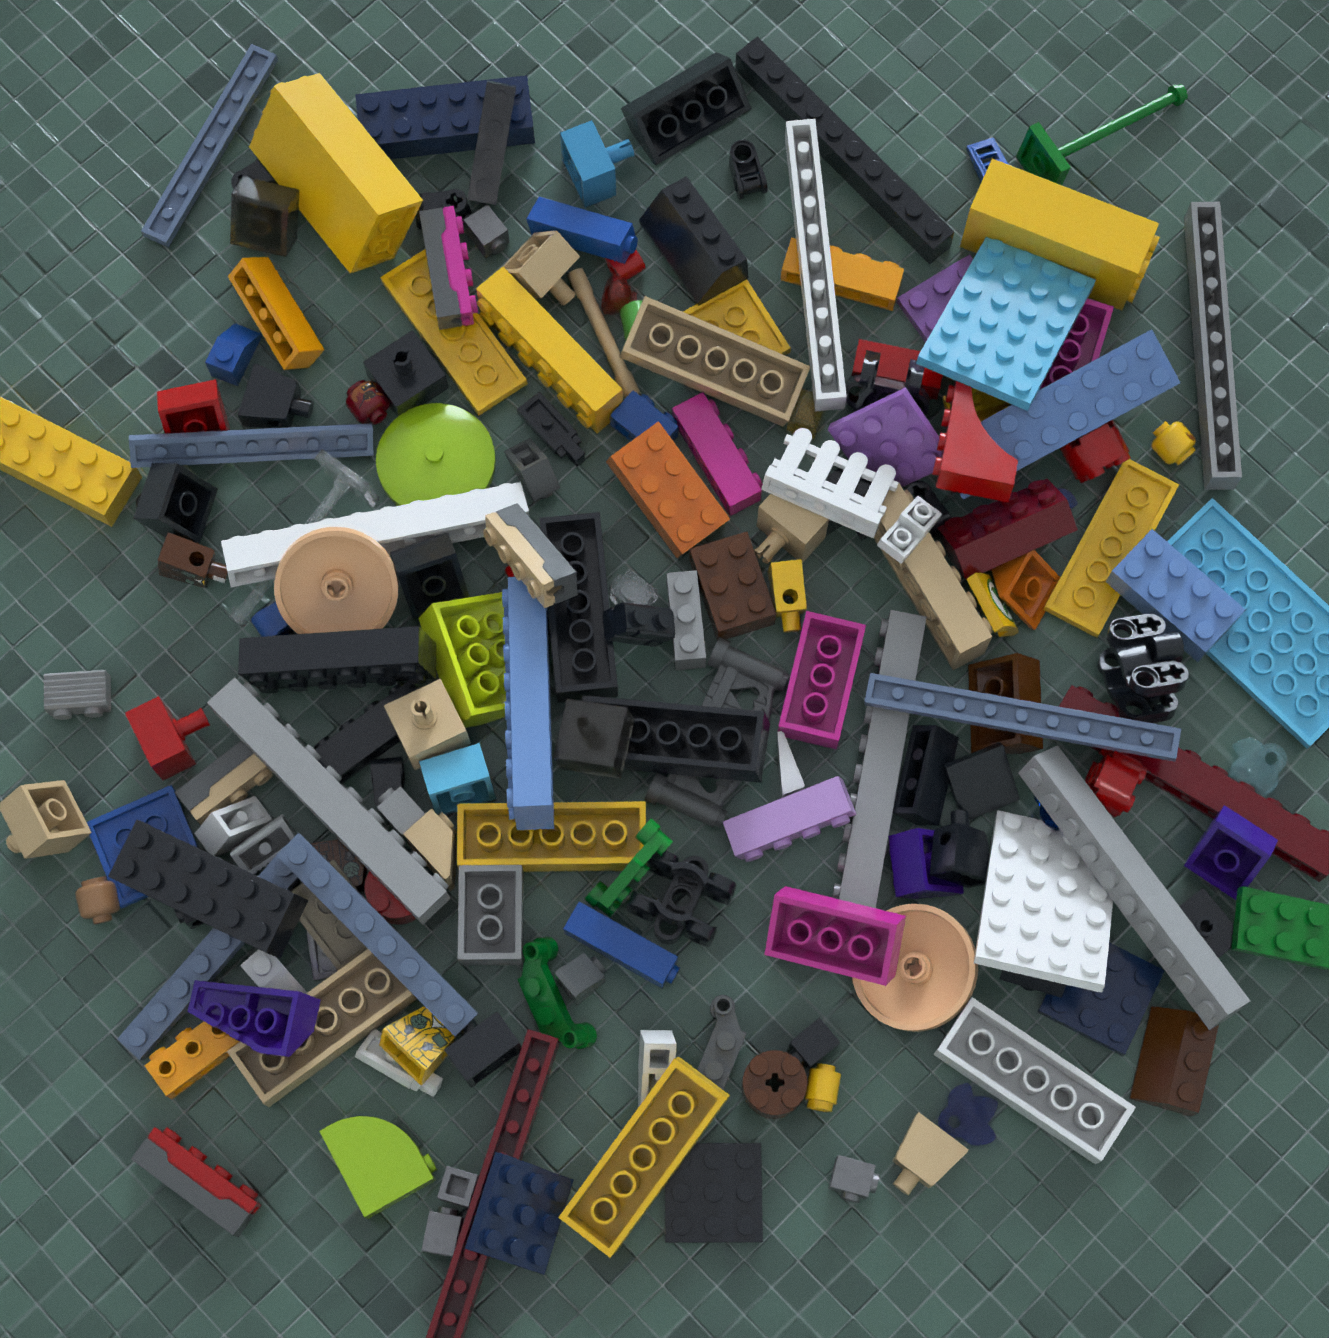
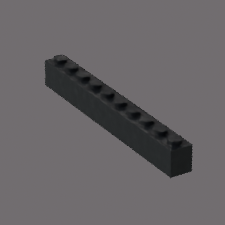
[735,36,954,264]

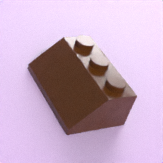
[968,653,1043,754]
[1129,1006,1219,1117]

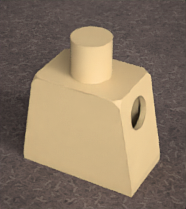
[893,1112,969,1196]

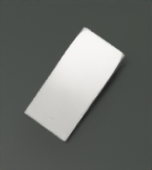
[776,731,805,798]

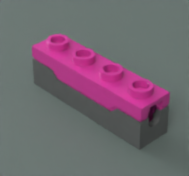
[419,206,478,330]

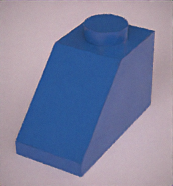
[205,324,262,386]

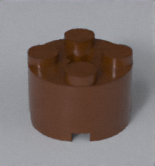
[742,1050,807,1119]

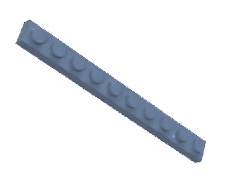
[864,673,1181,762]

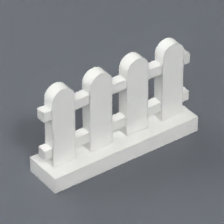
[761,428,899,538]

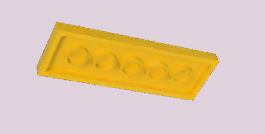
[380,249,528,416]
[1043,459,1179,638]

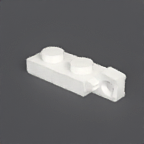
[355,1029,443,1097]

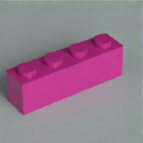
[672,392,763,517]

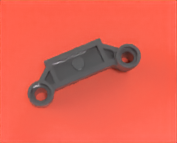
[697,995,747,1090]

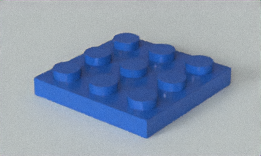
[87,785,199,909]

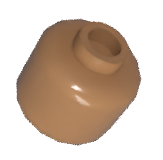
[75,876,121,924]

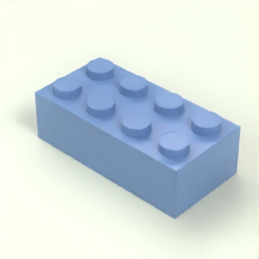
[1106,529,1246,662]

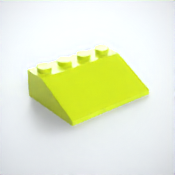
[418,592,551,728]

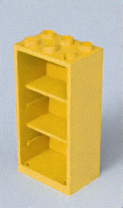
[249,73,423,274]
[960,158,1160,311]

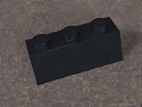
[892,725,959,826]

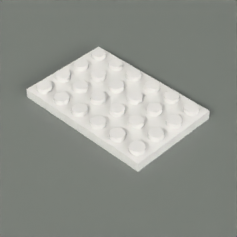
[974,810,1113,993]

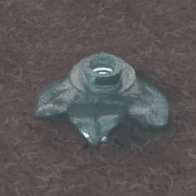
[1228,738,1287,797]

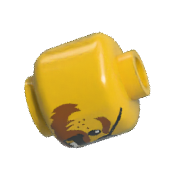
[1151,421,1196,465]

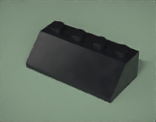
[621,52,751,165]
[639,176,749,306]

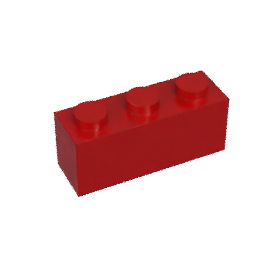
[851,339,943,400]

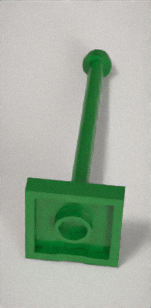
[1016,84,1188,185]

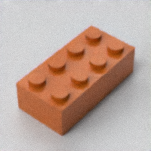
[606,421,730,558]

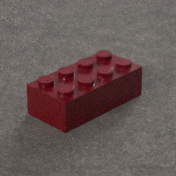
[938,478,1078,580]

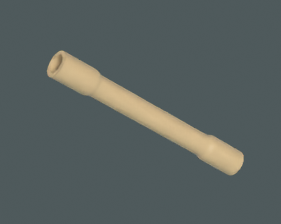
[568,268,641,399]

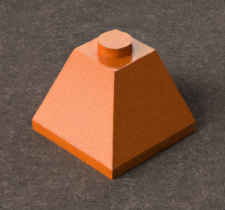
[992,550,1060,630]

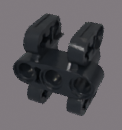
[845,350,930,415]
[1097,614,1189,723]
[627,850,736,947]

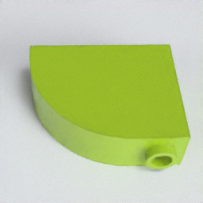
[319,1116,437,1219]

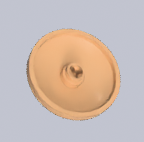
[274,527,399,634]
[852,904,978,1032]

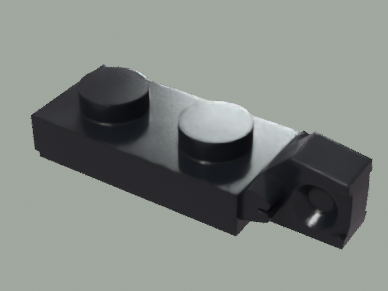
[517,392,586,467]

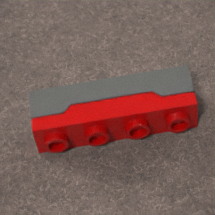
[131,1127,262,1237]

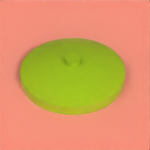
[376,403,496,506]

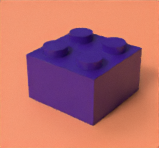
[1184,805,1278,900]

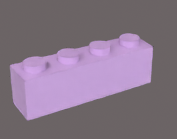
[723,776,856,862]

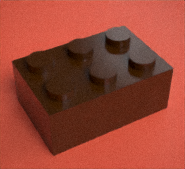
[689,531,776,641]

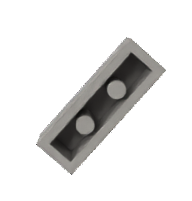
[666,570,706,671]

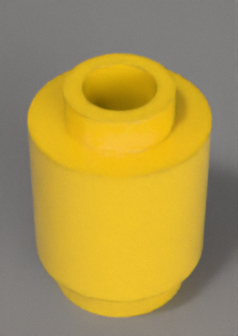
[805,1063,841,1112]

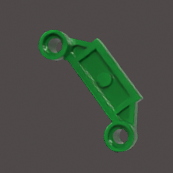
[584,818,673,917]
[517,936,597,1049]

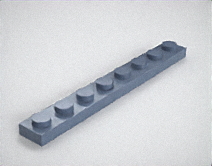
[141,44,278,248]
[129,423,374,468]
[276,833,479,1037]
[117,856,300,1060]

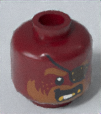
[345,380,390,425]

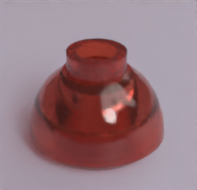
[601,274,637,315]

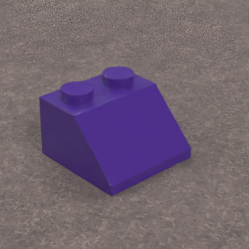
[888,828,964,899]

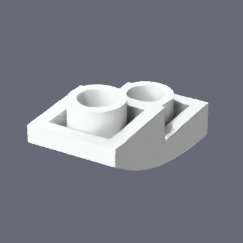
[877,496,942,564]

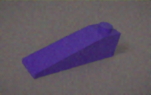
[187,980,321,1057]

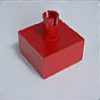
[157,379,230,433]
[125,696,210,781]

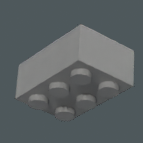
[457,865,524,966]

